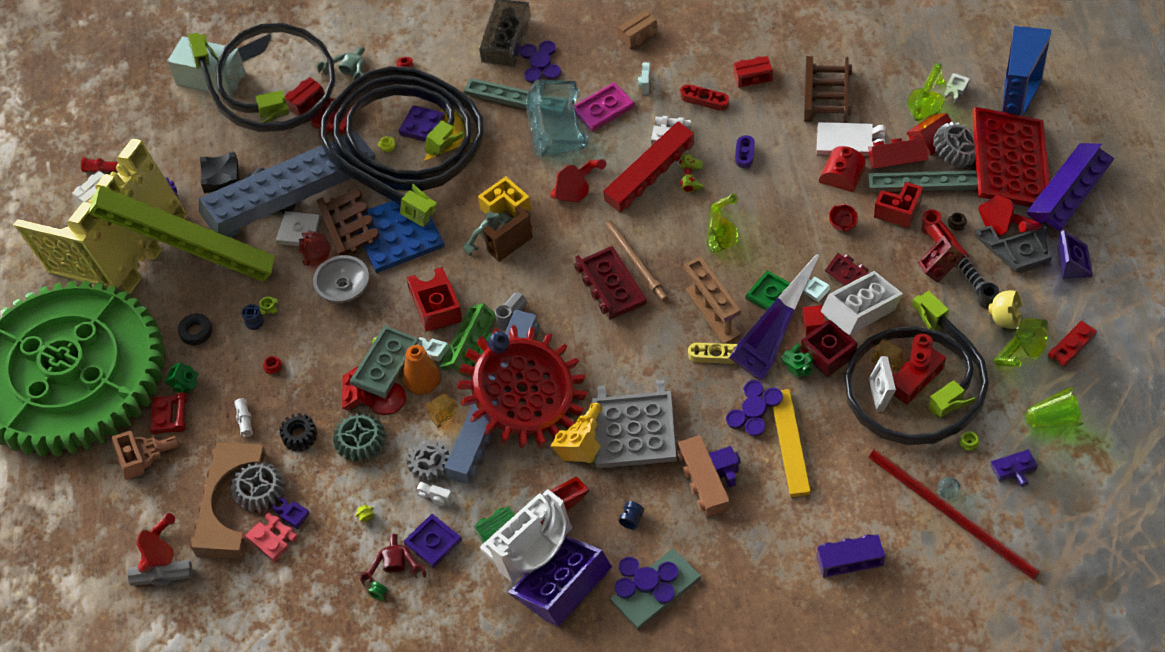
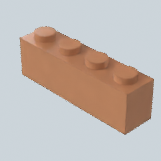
[676,435,730,518]

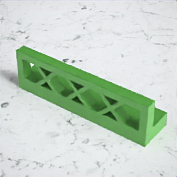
[440,303,495,376]

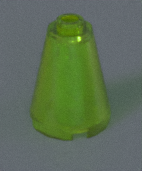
[1024,386,1083,428]

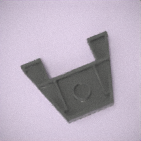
[975,216,1052,272]

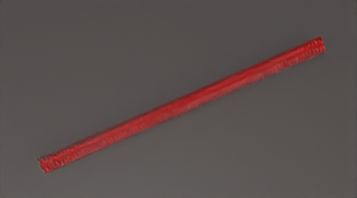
[868,448,1041,580]

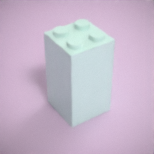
[167,36,245,97]

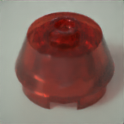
[299,230,330,267]

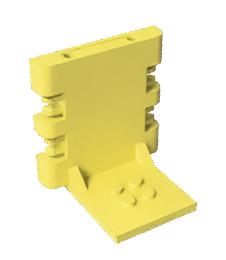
[14,139,188,294]

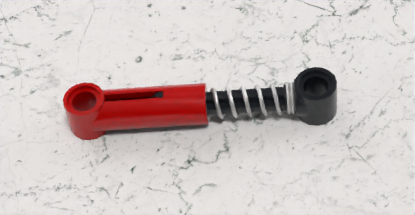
[921,209,999,309]

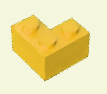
[478,176,531,218]

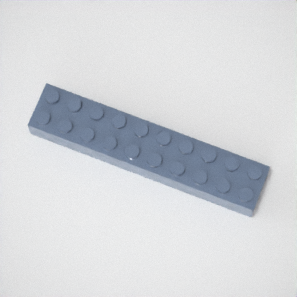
[199,131,375,235]

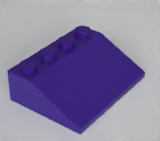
[509,535,612,626]

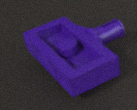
[990,449,1038,488]

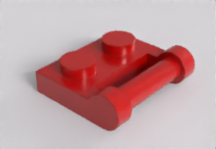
[150,393,188,434]

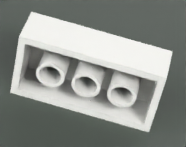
[821,271,903,335]

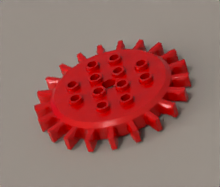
[457,325,587,448]

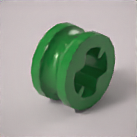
[367,582,388,601]

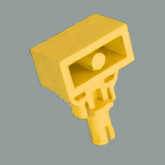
[551,402,603,462]

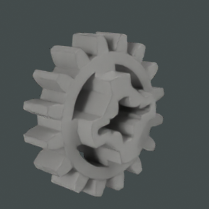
[406,439,449,481]

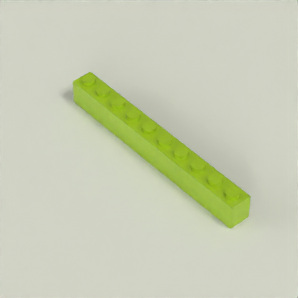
[88,186,275,282]

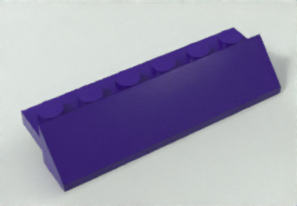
[1026,143,1115,232]

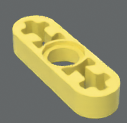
[688,343,737,364]

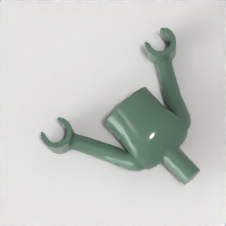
[317,46,365,80]
[463,212,512,255]

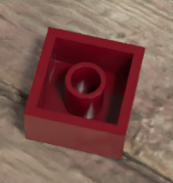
[801,320,858,377]

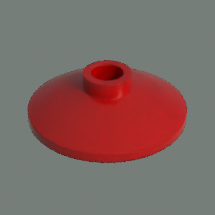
[369,382,406,415]

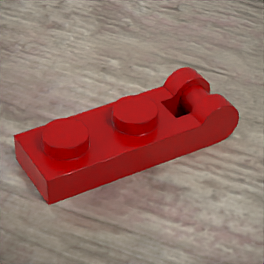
[1048,320,1097,367]

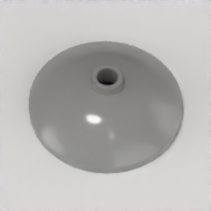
[313,255,369,303]

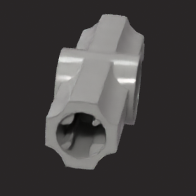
[127,560,193,586]

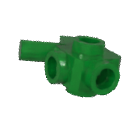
[781,343,813,377]

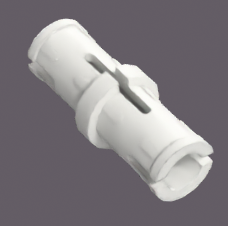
[234,398,253,437]

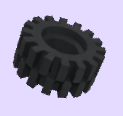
[279,413,317,451]

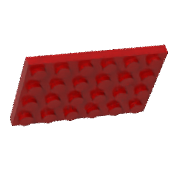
[972,107,1050,207]

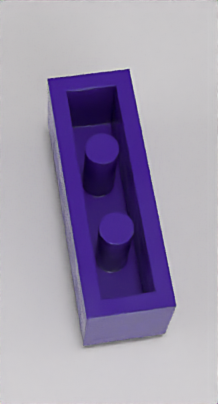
[817,534,885,578]

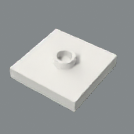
[276,211,321,247]
[869,356,896,412]

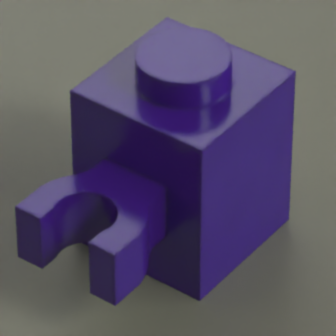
[708,446,741,487]

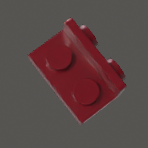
[918,235,964,283]
[824,253,869,286]

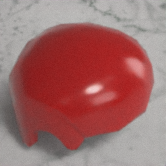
[829,203,858,232]

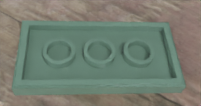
[350,325,419,398]
[610,548,701,630]

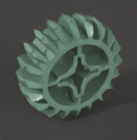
[332,412,386,463]

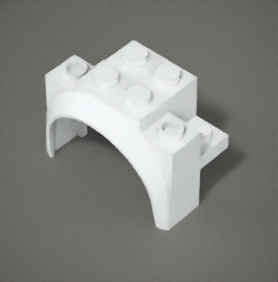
[480,490,572,583]

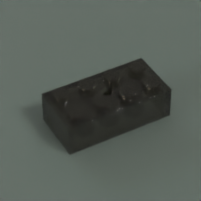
[479,0,531,67]

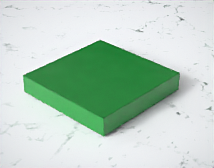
[745,270,790,311]

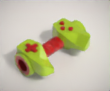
[679,154,704,193]

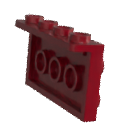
[574,246,647,320]

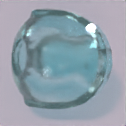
[937,476,961,499]

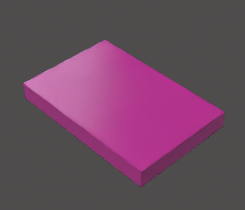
[571,82,635,132]

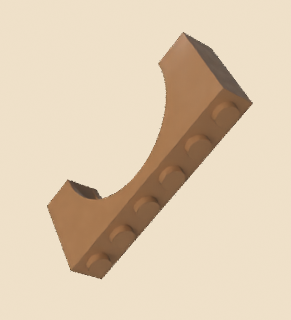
[190,442,267,560]

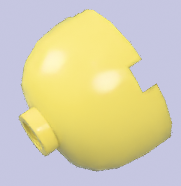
[989,290,1022,329]

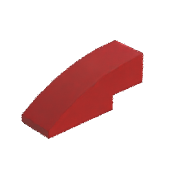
[541,476,589,525]

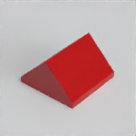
[906,113,951,156]

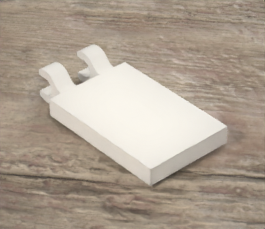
[816,122,885,156]

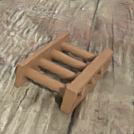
[684,256,741,344]

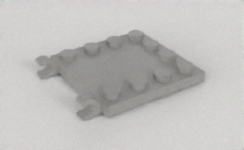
[592,380,677,469]

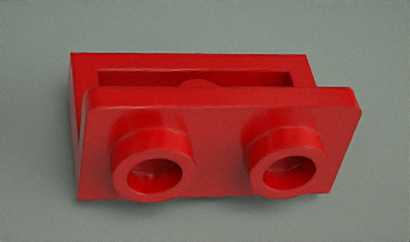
[342,366,372,411]

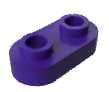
[735,135,755,168]

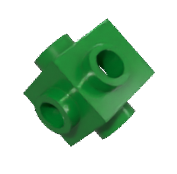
[164,362,199,393]

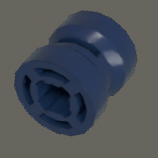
[241,304,264,330]
[618,501,644,530]

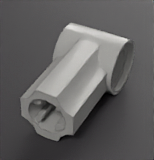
[495,292,527,330]

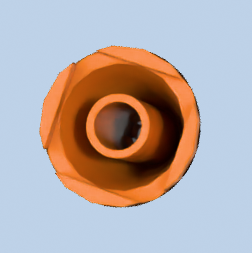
[402,345,441,395]

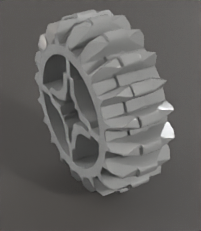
[933,121,976,168]
[231,461,286,513]

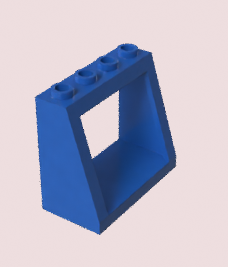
[1002,26,1051,116]

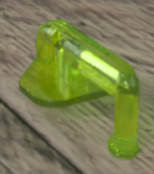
[906,62,946,121]
[707,193,738,253]
[993,318,1048,367]

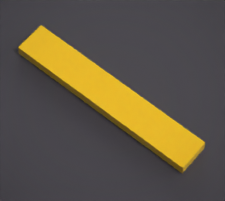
[772,389,810,498]

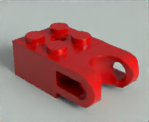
[407,267,462,332]

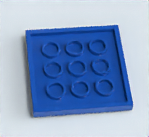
[351,192,445,273]

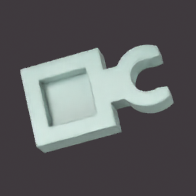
[638,63,650,95]
[803,277,830,302]
[419,337,449,362]

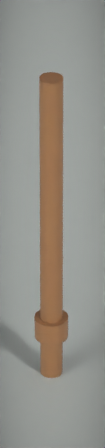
[606,221,668,302]

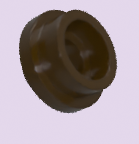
[948,212,967,230]

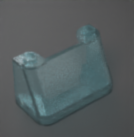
[526,79,588,157]

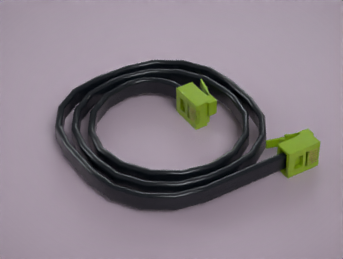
[320,66,483,227]

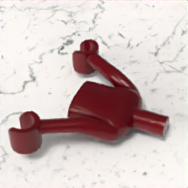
[360,534,427,586]

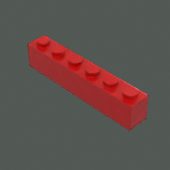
[603,121,694,212]

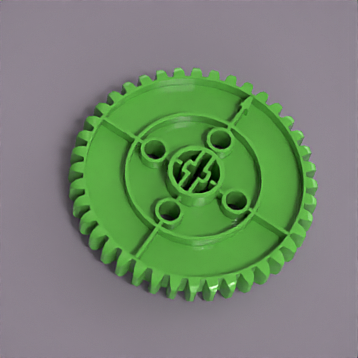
[0,281,165,457]

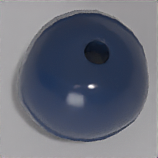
[488,331,510,353]

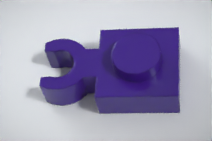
[272,497,310,529]

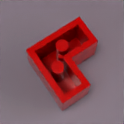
[874,182,923,228]

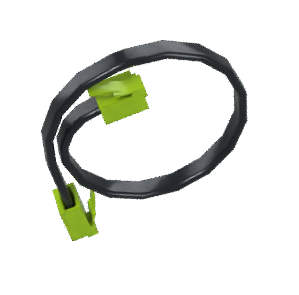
[188,23,335,132]
[844,290,989,445]

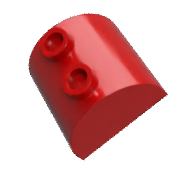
[819,146,866,193]

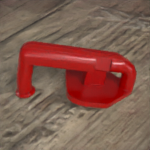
[550,159,607,203]
[978,196,1042,235]
[136,513,175,573]

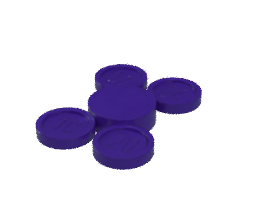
[520,41,561,83]
[726,380,783,437]
[615,557,678,604]

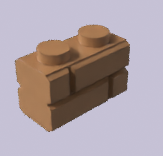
[617,10,657,48]

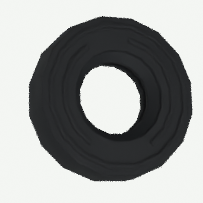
[178,313,212,345]

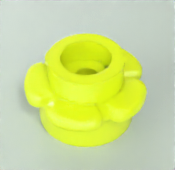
[378,136,395,153]
[355,505,375,522]

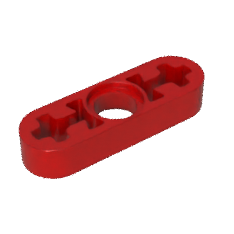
[680,84,729,111]

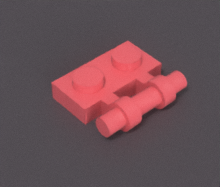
[245,512,298,562]

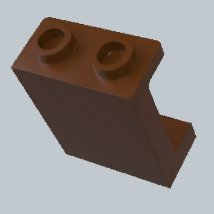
[483,205,533,262]

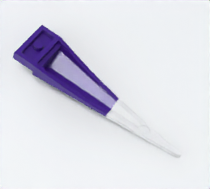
[729,254,819,381]

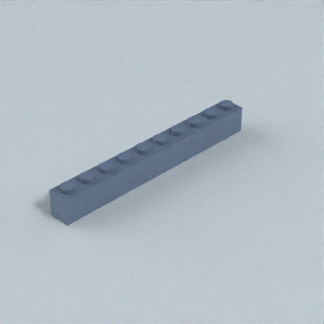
[444,309,540,484]

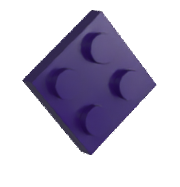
[398,105,445,142]
[403,514,462,568]

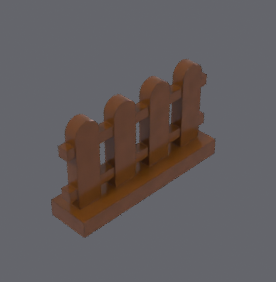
[316,189,380,256]

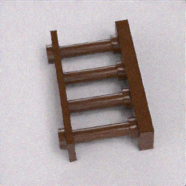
[804,56,852,123]

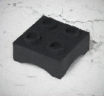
[200,152,239,194]

